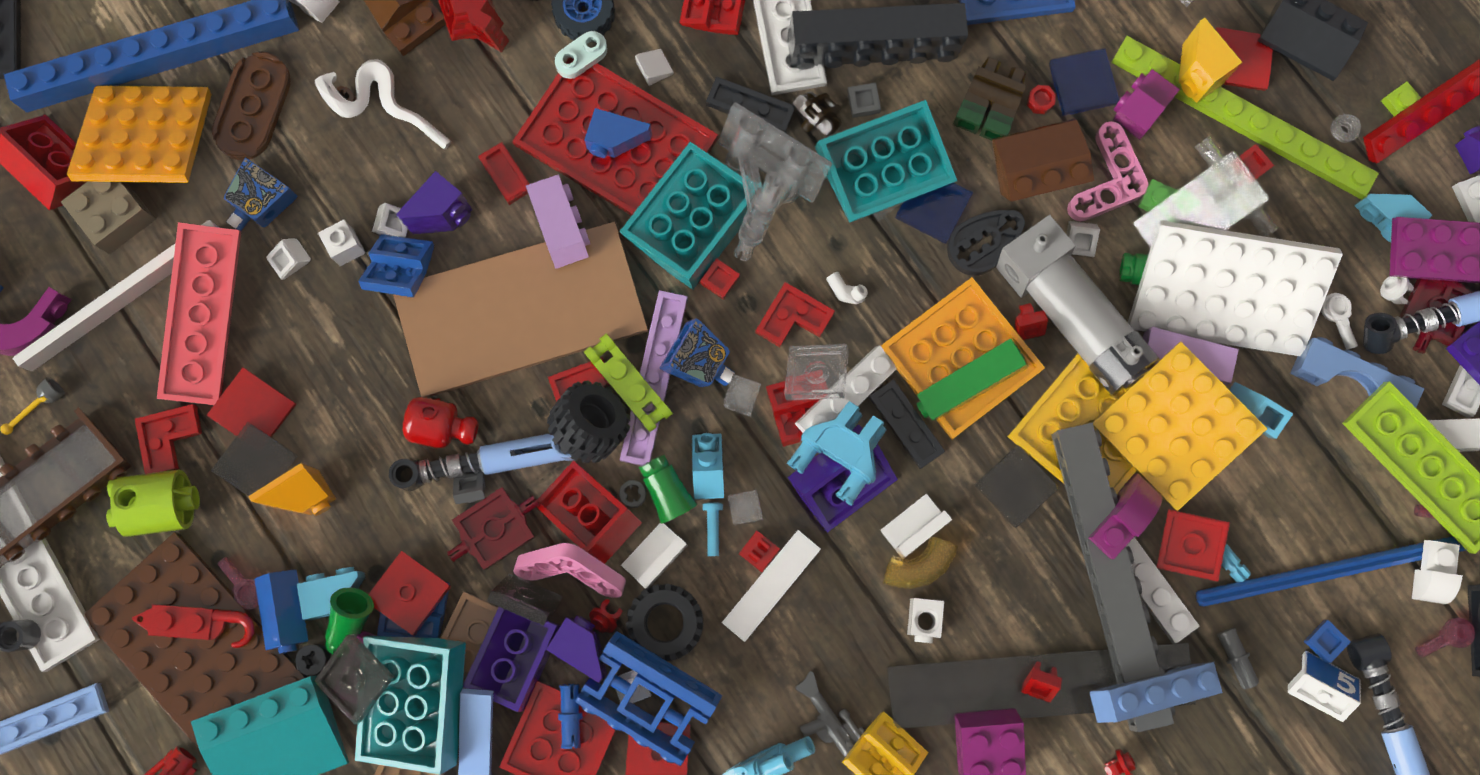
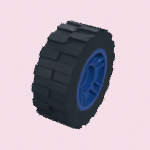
[551,0,615,41]

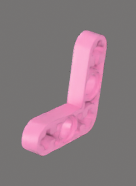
[1067,121,1148,222]
[513,543,626,598]

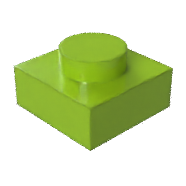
[1381,81,1421,116]

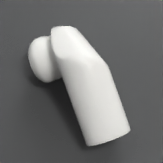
[826,272,868,304]

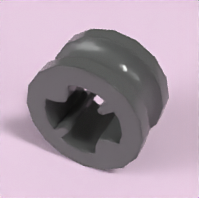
[619,480,647,508]

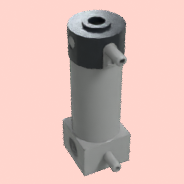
[996,214,1160,396]

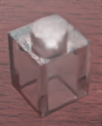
[723,374,761,416]

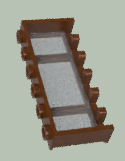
[0,407,131,568]

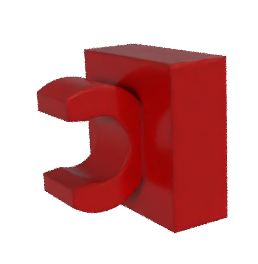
[1014,303,1048,340]
[738,531,780,573]
[1021,661,1062,703]

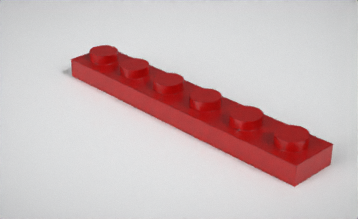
[1363,59,1480,164]

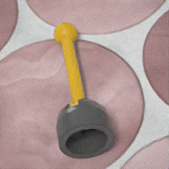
[0,377,65,435]

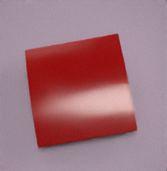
[679,0,745,35]
[1215,27,1273,91]
[207,367,296,451]
[766,371,829,447]

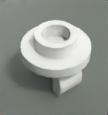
[1380,277,1414,304]

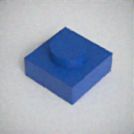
[1304,620,1351,664]

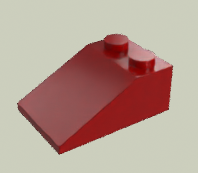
[536,460,642,564]

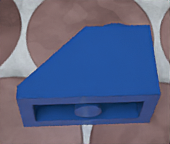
[584,108,652,158]

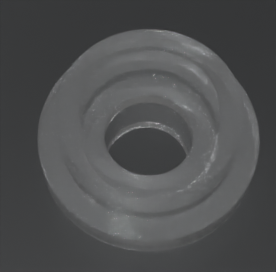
[1331,114,1361,143]

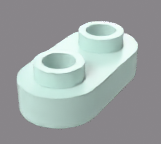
[555,31,607,79]

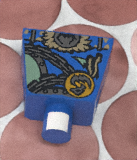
[224,158,298,231]
[659,318,735,387]

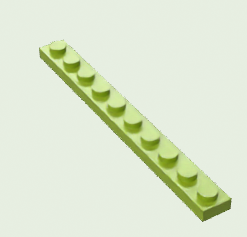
[1111,36,1379,200]

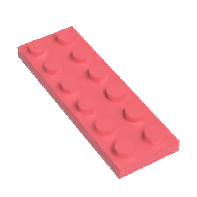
[157,222,241,405]

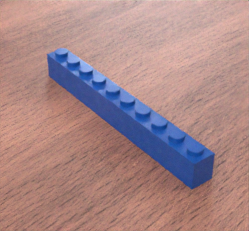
[4,0,299,112]

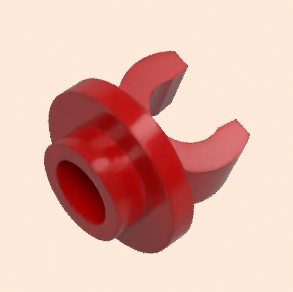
[589,599,623,633]
[1104,748,1137,775]

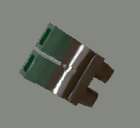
[953,57,1026,141]

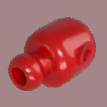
[402,397,479,448]

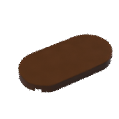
[212,51,291,160]

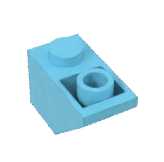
[1354,194,1432,242]
[1229,382,1293,439]
[692,433,724,499]
[297,567,365,620]

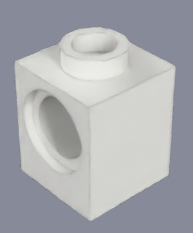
[318,220,366,266]
[907,598,944,643]

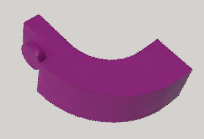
[0,287,72,356]
[1088,473,1163,559]

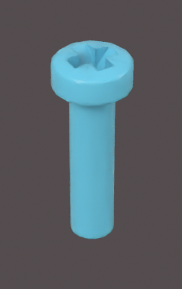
[703,502,723,556]

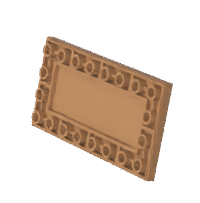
[393,221,648,398]

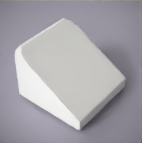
[635,49,674,86]
[372,203,408,238]
[1067,221,1100,257]
[266,238,311,280]

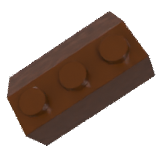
[992,119,1094,202]

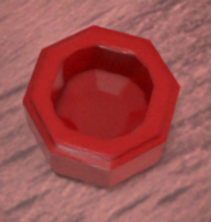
[1027,84,1056,115]

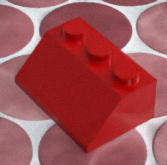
[0,114,87,210]

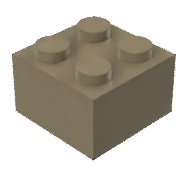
[61,181,156,254]

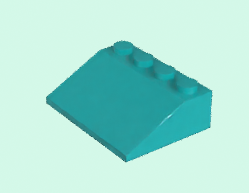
[815,100,958,223]
[620,142,762,290]
[355,636,466,775]
[191,675,349,775]

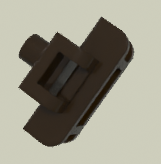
[792,91,842,136]

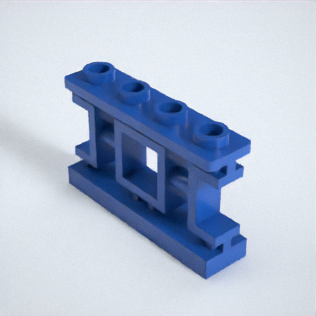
[575,631,722,766]

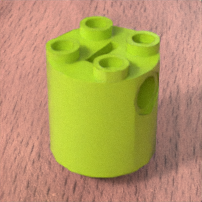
[106,470,200,537]

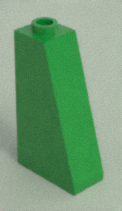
[916,338,1030,420]

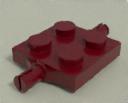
[1399,279,1473,354]
[447,487,540,570]

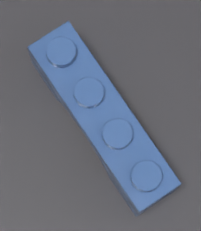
[1290,337,1424,408]
[1089,662,1223,723]

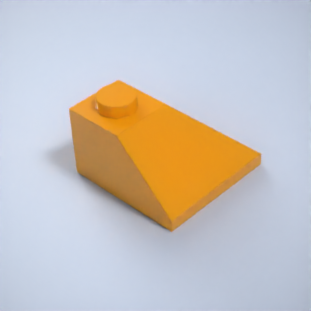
[248,463,336,516]

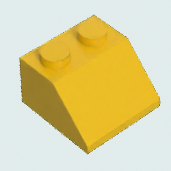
[1178,18,1242,103]

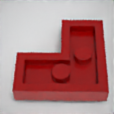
[755,282,835,347]
[134,404,202,474]

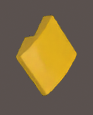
[842,711,929,775]

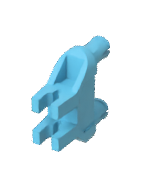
[787,401,886,506]
[721,736,815,775]

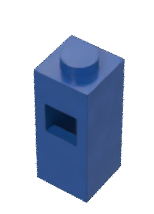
[254,569,308,654]

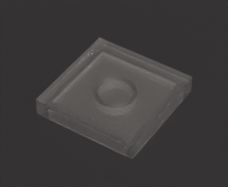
[784,344,849,400]

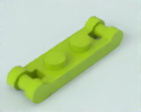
[583,333,673,432]

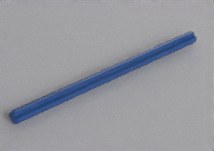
[1196,536,1466,607]

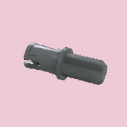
[1217,627,1259,689]

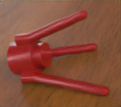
[144,746,197,775]

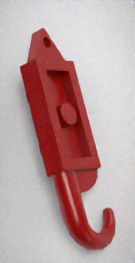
[132,604,255,648]

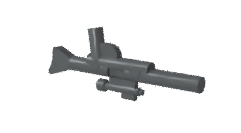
[795,671,865,757]

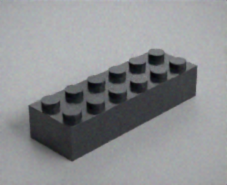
[787,3,968,70]

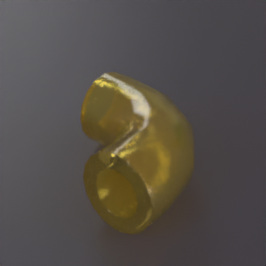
[882,537,958,589]

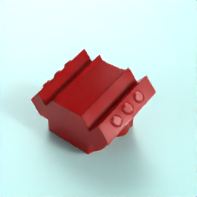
[438,0,509,52]

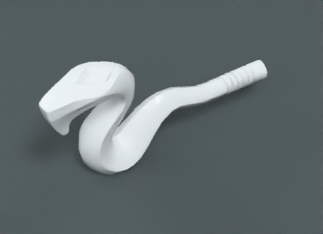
[315,59,452,150]

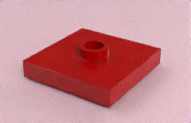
[1157,509,1230,582]
[368,551,451,636]
[625,722,691,775]

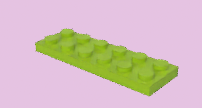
[1342,381,1480,554]

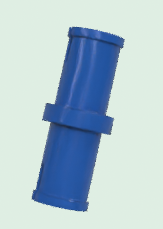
[558,684,583,749]

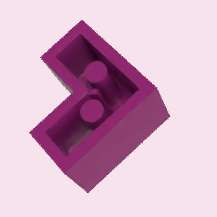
[1113,69,1180,140]

